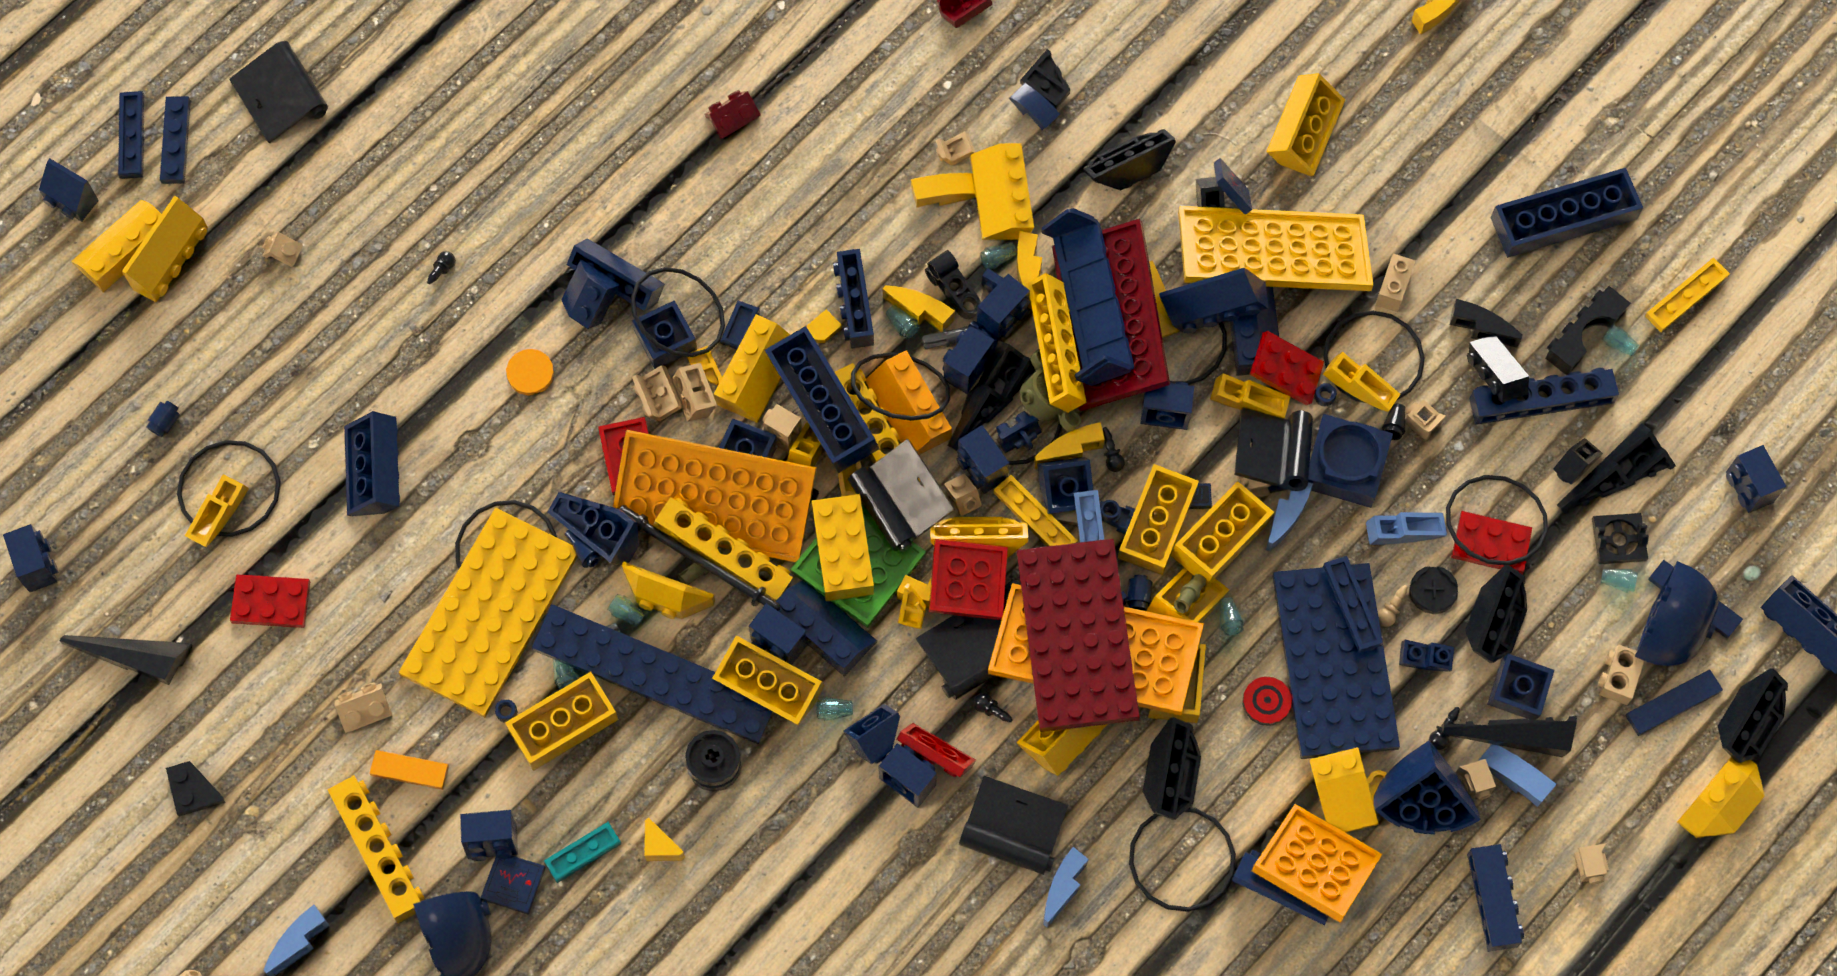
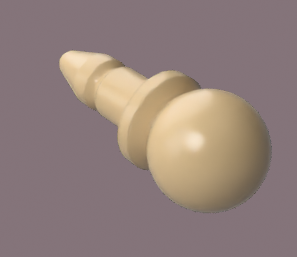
[1378,585,1407,627]

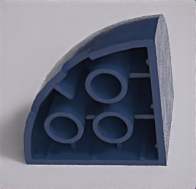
[1634,561,1718,666]
[1373,740,1481,834]
[413,891,492,976]

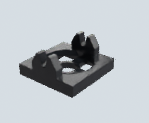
[1592,513,1649,564]

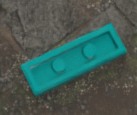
[544,822,622,883]

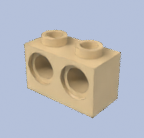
[1375,253,1415,312]
[671,363,717,422]
[763,404,802,453]
[1598,644,1644,705]

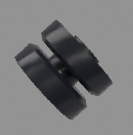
[685,730,742,792]

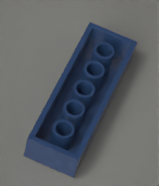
[1490,167,1643,258]
[765,326,880,473]

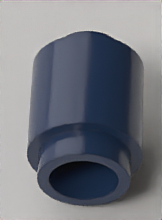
[146,401,180,437]
[1126,574,1153,611]

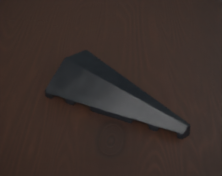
[947,340,1036,451]
[1557,423,1676,514]
[59,635,193,685]
[1441,716,1577,758]

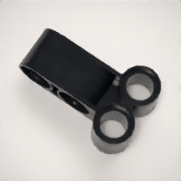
[925,250,981,319]

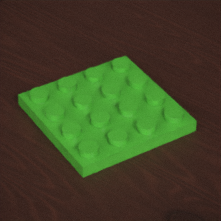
[790,506,926,628]

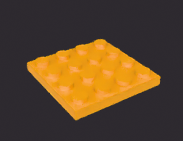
[1252,804,1382,923]

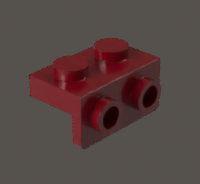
[936,0,993,29]
[704,90,761,138]

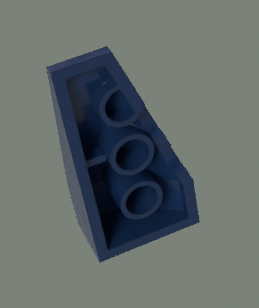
[547,492,639,565]

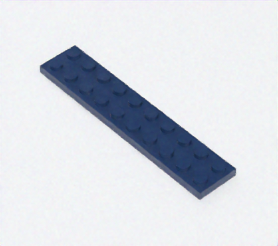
[532,604,773,745]

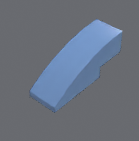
[1266,482,1313,551]
[1366,512,1447,545]
[1478,744,1557,807]
[1043,847,1089,927]
[264,905,329,976]

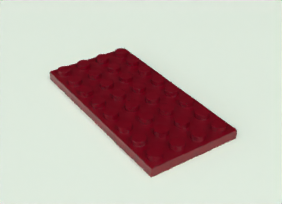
[1052,218,1170,411]
[1017,539,1140,732]

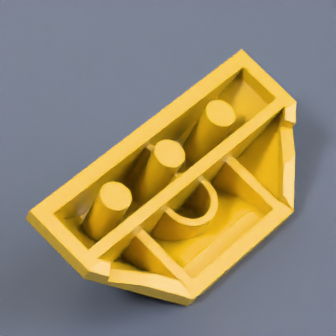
[930,517,1028,558]
[622,561,715,619]
[1677,757,1765,838]

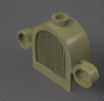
[1020,349,1081,431]

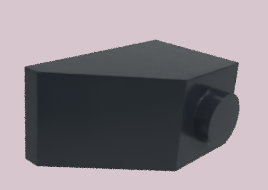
[1196,177,1225,208]
[1553,438,1603,485]

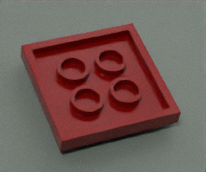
[929,539,1008,620]

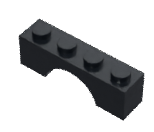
[1545,286,1631,376]

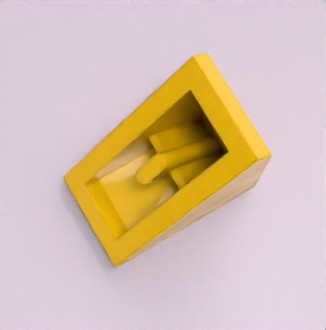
[644,817,685,861]

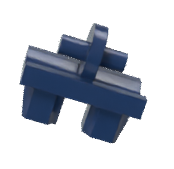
[996,411,1042,454]

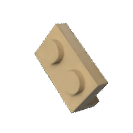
[632,365,683,421]
[335,683,392,733]

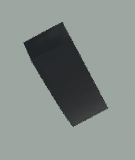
[1449,299,1522,348]

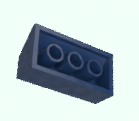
[1159,268,1268,334]
[1230,286,1279,376]
[344,411,400,516]
[1760,575,1837,674]
[776,580,877,677]
[1232,849,1329,925]

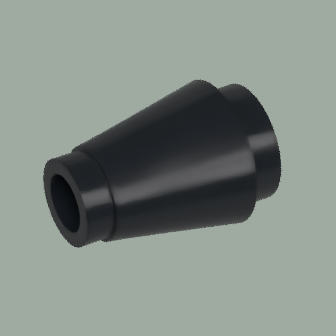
[1382,403,1406,440]

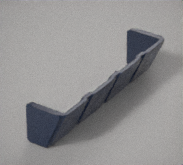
[1041,208,1134,386]

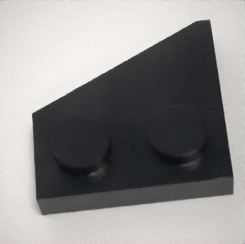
[1020,49,1071,109]
[166,761,226,817]

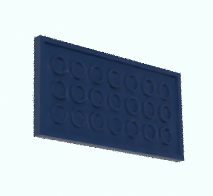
[1273,563,1400,759]

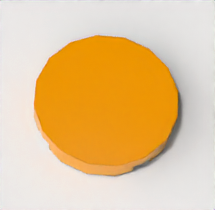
[506,349,554,396]

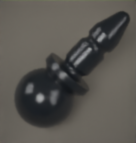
[427,251,456,284]
[1103,427,1125,472]
[973,693,1013,722]
[1429,707,1460,750]

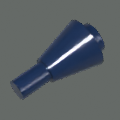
[565,530,601,568]

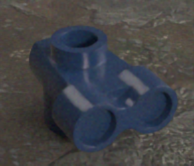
[1100,500,1135,535]

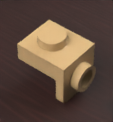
[936,131,975,166]
[262,232,303,267]
[944,473,982,516]

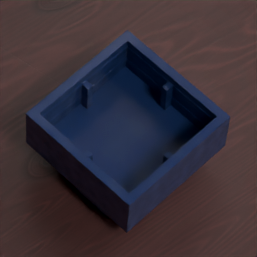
[1308,414,1393,508]

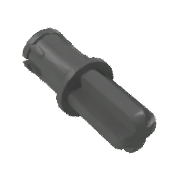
[922,326,968,349]

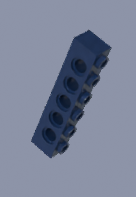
[1469,368,1619,425]

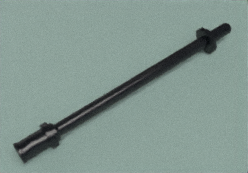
[620,505,780,611]

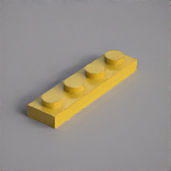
[1645,257,1730,332]
[993,475,1078,546]

